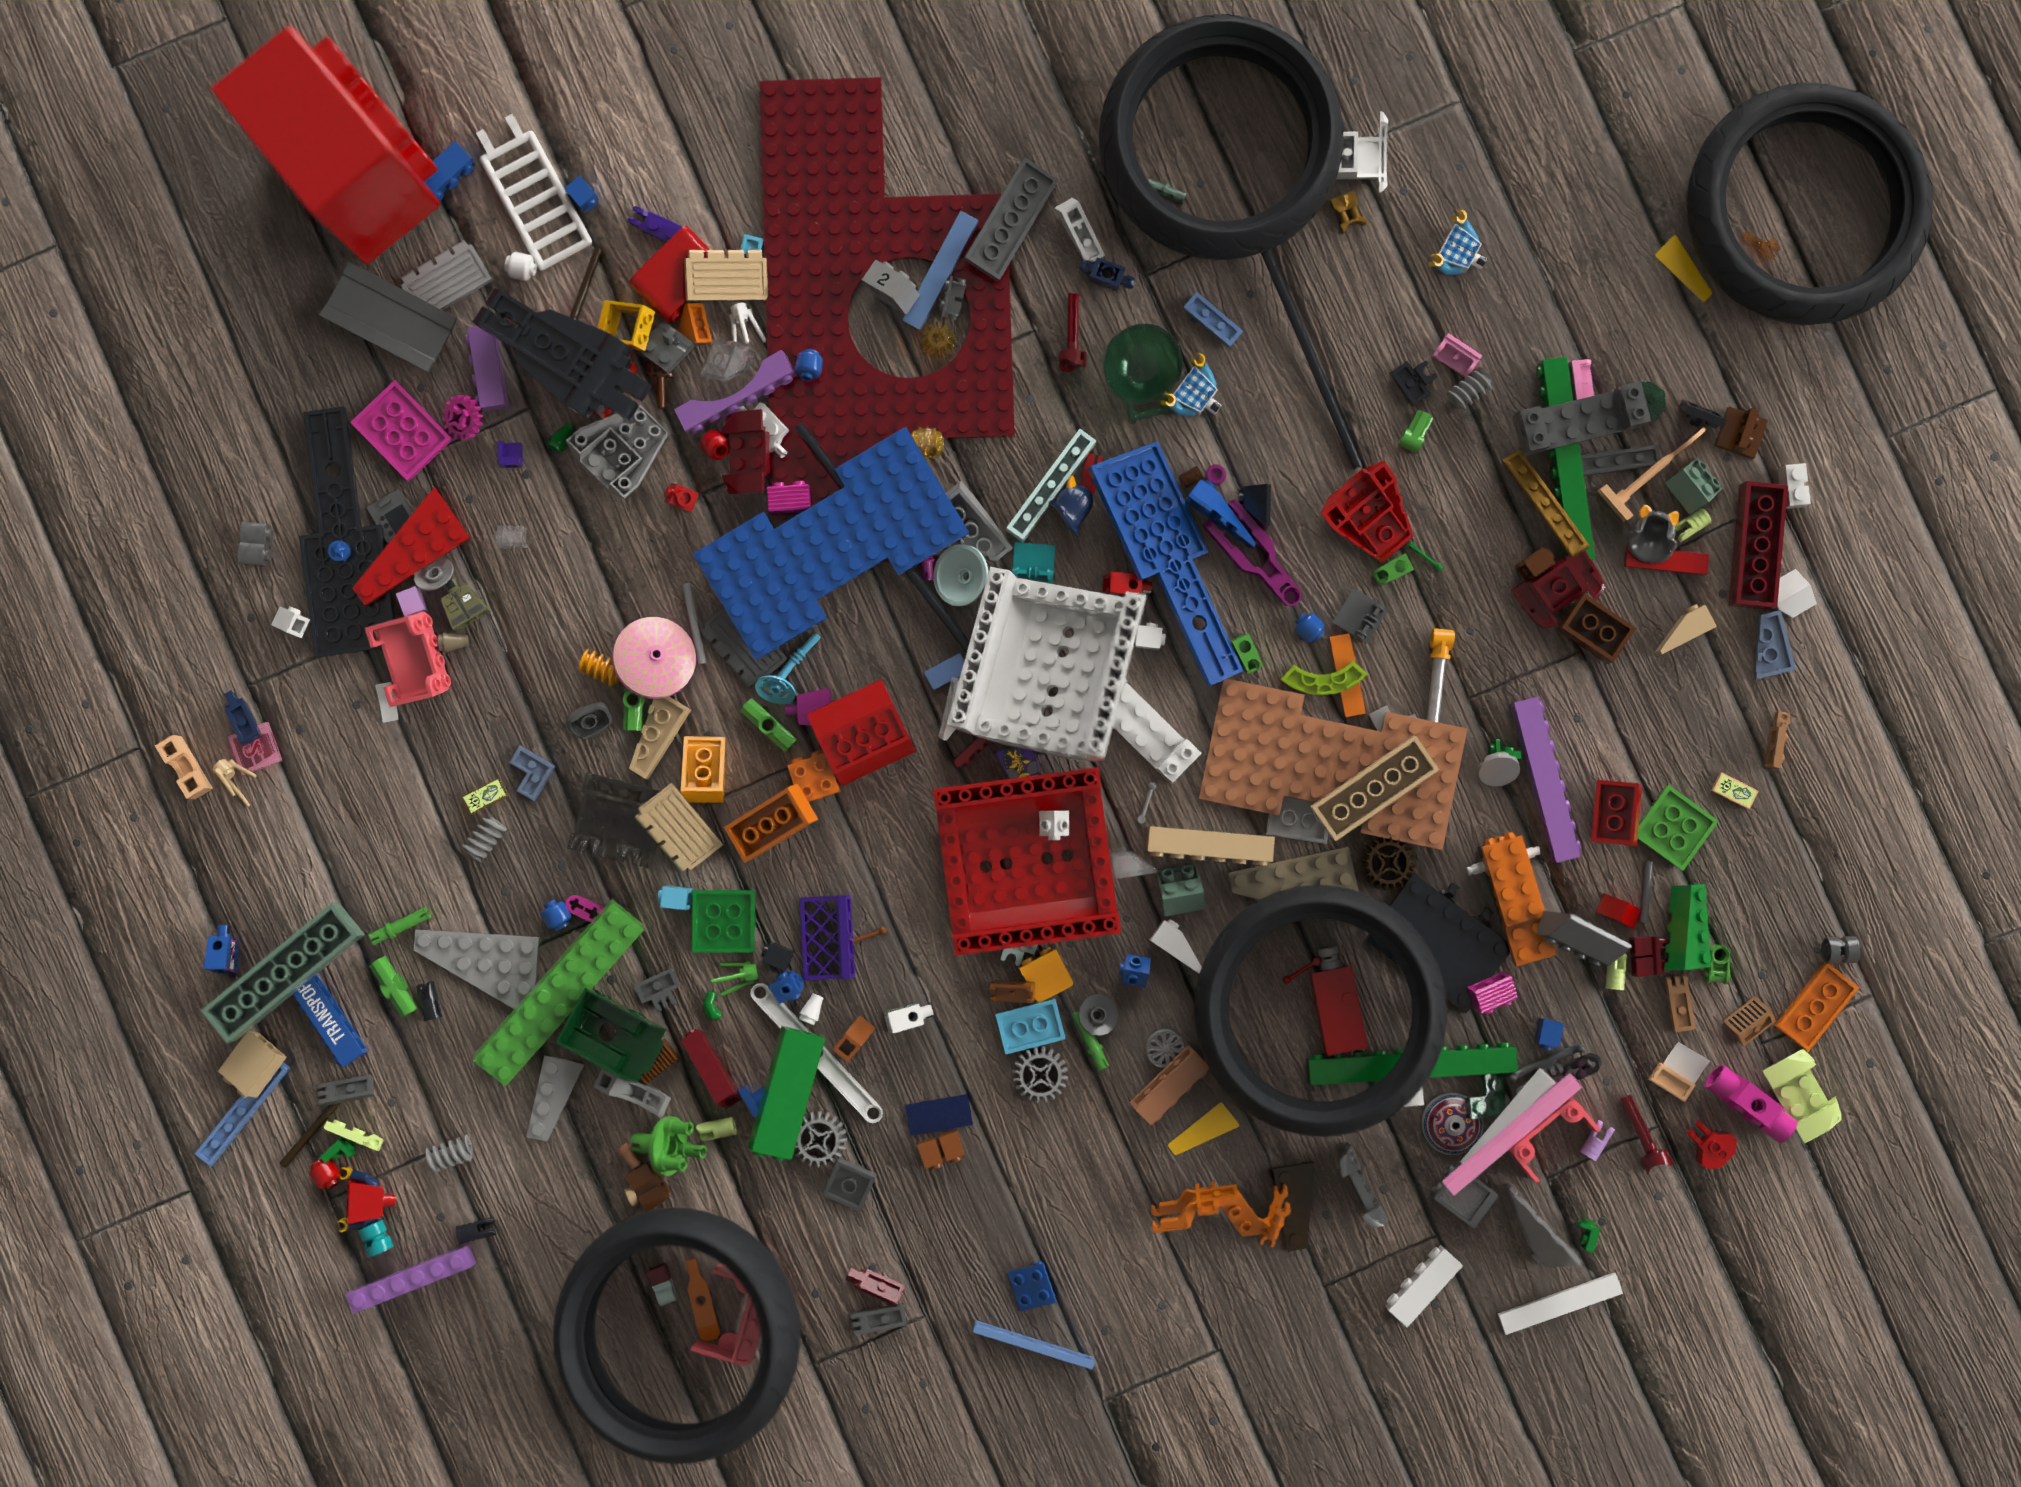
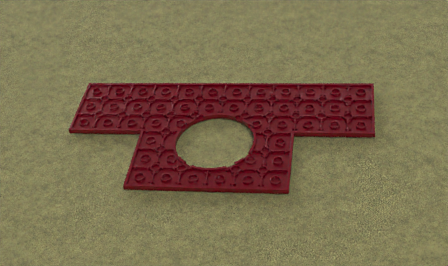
[760,77,1015,563]

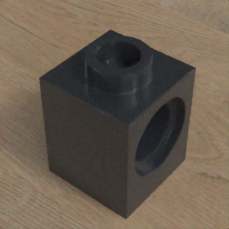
[761,942,795,971]

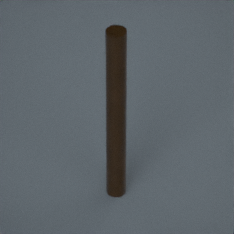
[570,248,602,319]
[279,1103,341,1168]

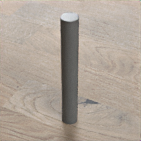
[1639,861,1653,923]

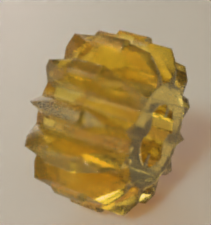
[921,322,956,358]
[911,426,944,460]

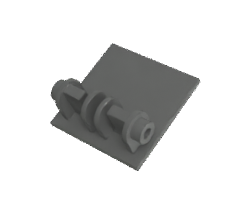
[1332,588,1388,644]

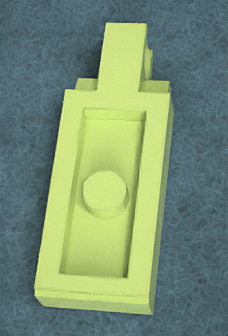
[324,1119,384,1151]

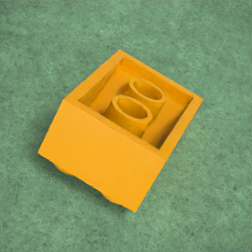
[681,736,726,803]

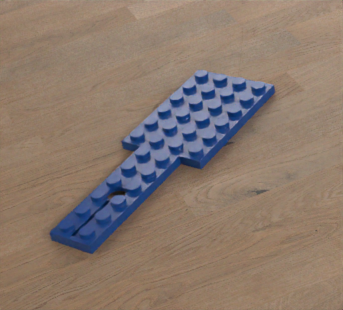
[1088,441,1243,687]

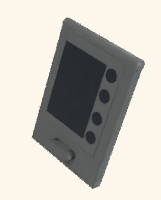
[366,489,413,544]

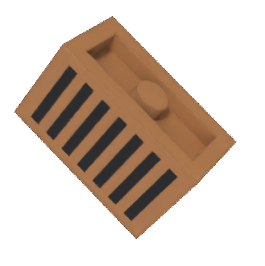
[1723,996,1776,1047]

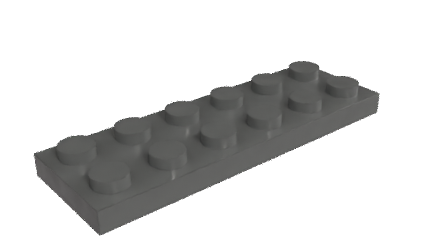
[964,157,1058,282]

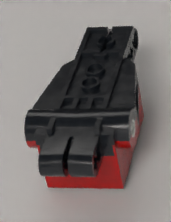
[472,287,652,421]

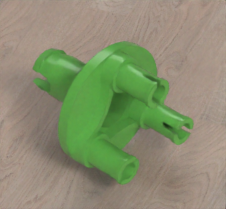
[630,1116,707,1176]

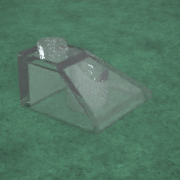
[699,338,756,382]
[1110,848,1157,879]

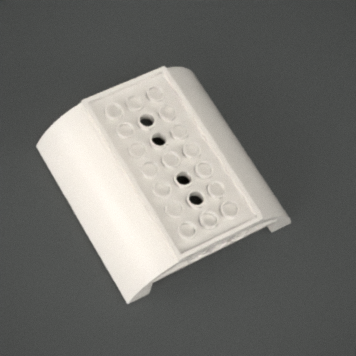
[947,567,1146,761]

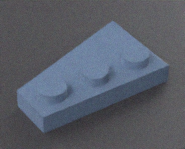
[1754,610,1796,680]

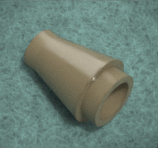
[438,632,469,653]

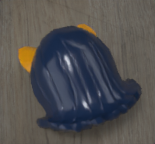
[1048,475,1094,536]

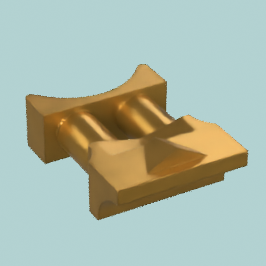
[1330,190,1367,234]

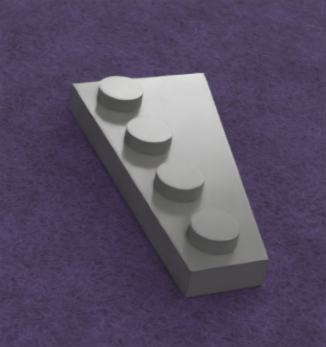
[527,1055,586,1142]

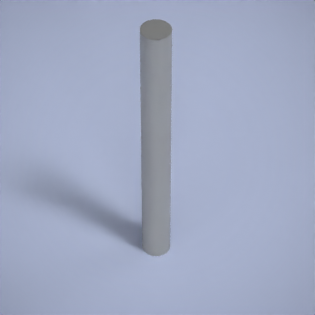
[682,583,706,665]

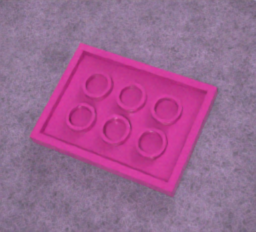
[350,380,453,482]

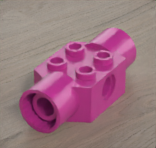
[1705,1064,1798,1144]

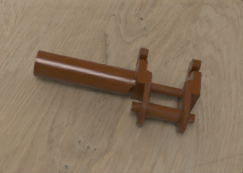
[647,360,674,409]

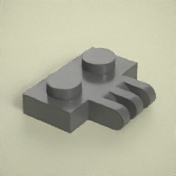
[634,967,681,1012]

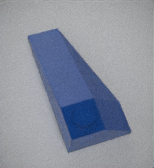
[1186,480,1256,549]

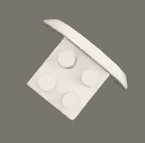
[1336,111,1388,193]

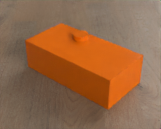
[724,784,818,863]

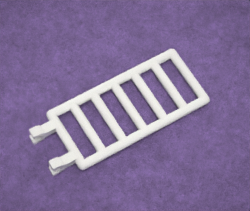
[476,114,592,271]

